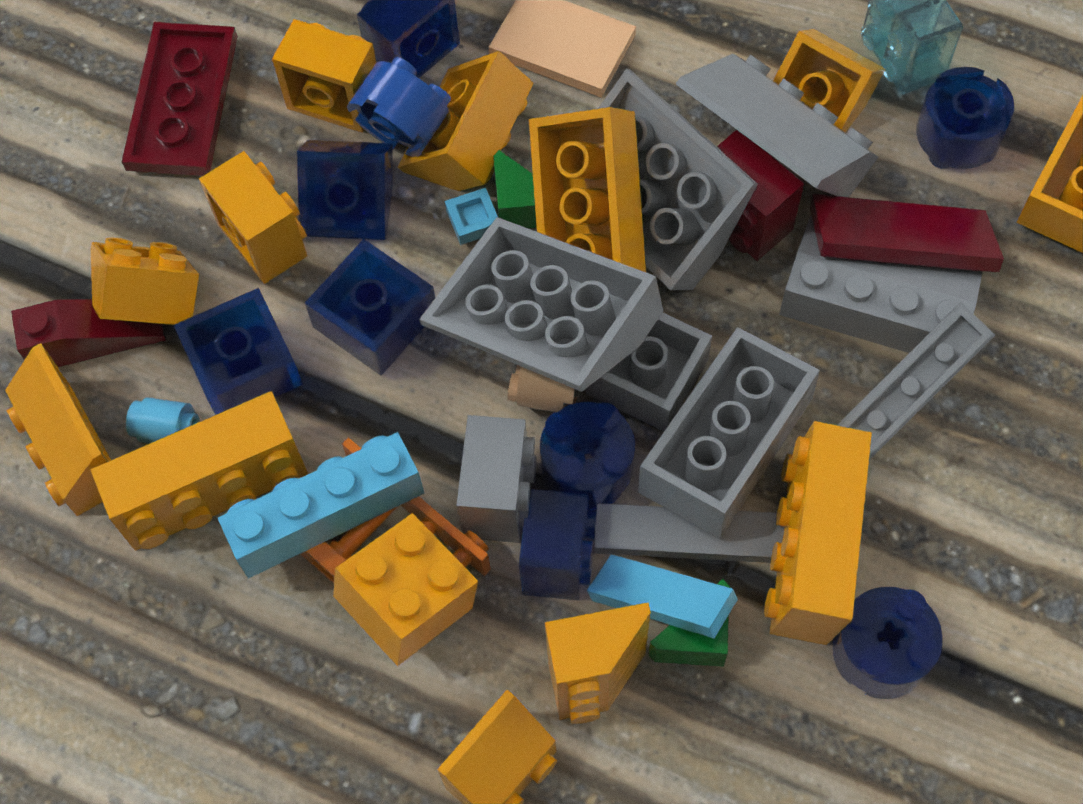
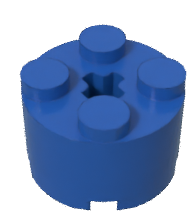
[347,57,451,157]

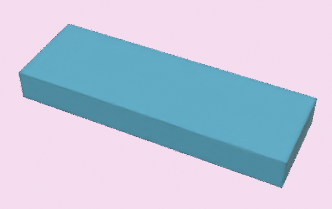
[587,554,738,638]

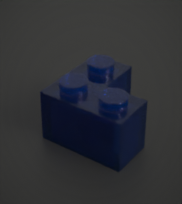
[519,489,597,601]

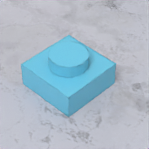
[445,187,498,245]

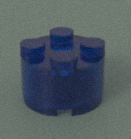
[916,67,1015,169]
[540,402,635,510]
[832,587,943,699]

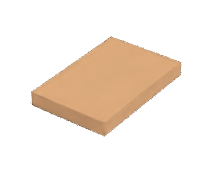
[489,0,636,98]

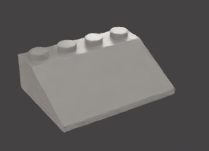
[676,54,878,197]
[598,69,758,290]
[779,216,983,353]
[419,217,663,392]

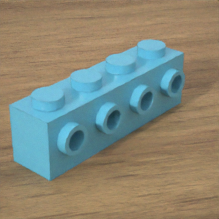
[217,432,424,579]

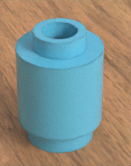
[126,397,200,444]

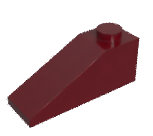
[11,299,166,367]

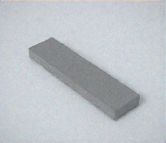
[837,302,995,460]
[595,503,784,563]

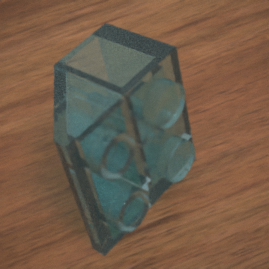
[861,0,963,95]

